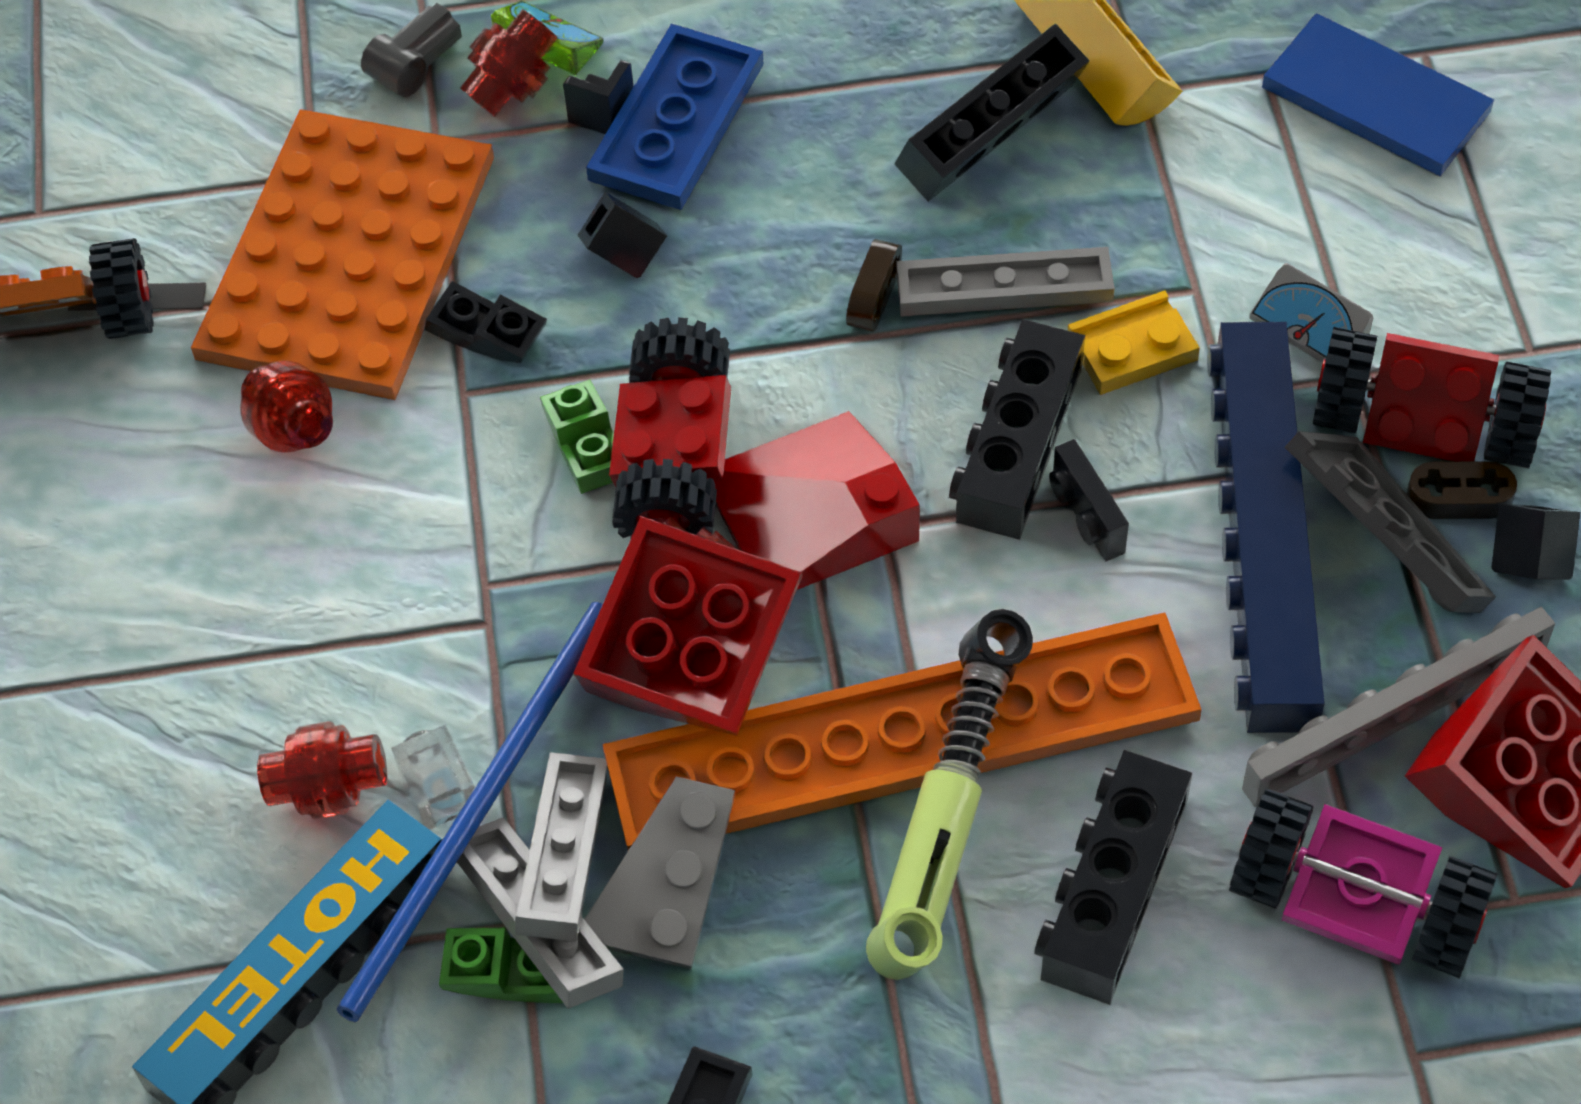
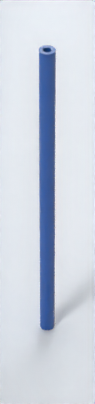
[336,602,603,1022]

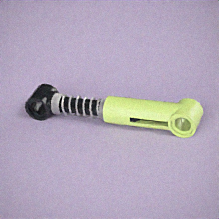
[866,609,1033,980]

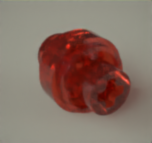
[459,9,558,117]
[240,361,333,452]
[257,721,388,819]

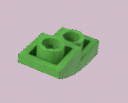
[540,379,614,494]
[439,928,563,1003]

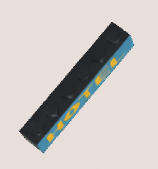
[132,799,442,1104]

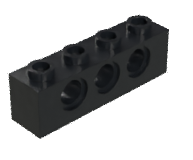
[894,23,1089,202]
[949,319,1085,540]
[1034,750,1192,1005]

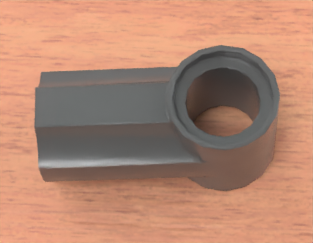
[361,3,462,97]

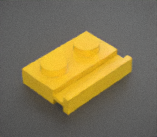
[1068,290,1200,395]

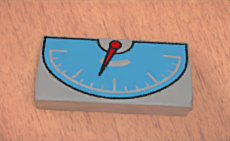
[1249,263,1373,363]

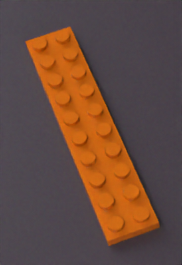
[602,612,1202,851]

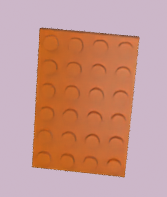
[191,109,494,400]

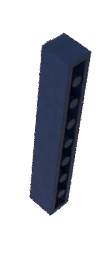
[1207,322,1325,733]

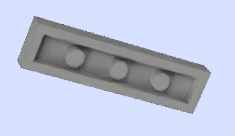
[896,247,1115,316]
[515,752,608,942]
[457,817,623,1009]

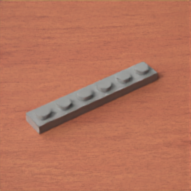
[1242,606,1556,807]

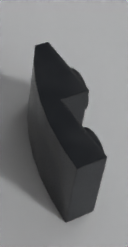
[424,281,547,363]

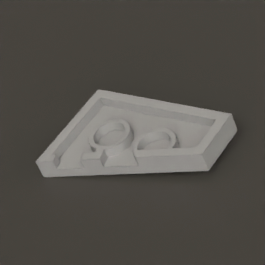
[584,776,735,970]

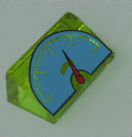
[491,1,604,75]

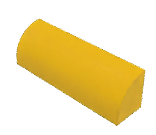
[1014,0,1183,126]

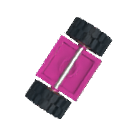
[1229,788,1498,978]

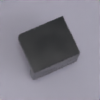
[563,60,634,134]
[578,191,667,278]
[1491,504,1581,580]

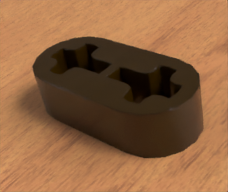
[846,239,902,332]
[1406,461,1517,519]

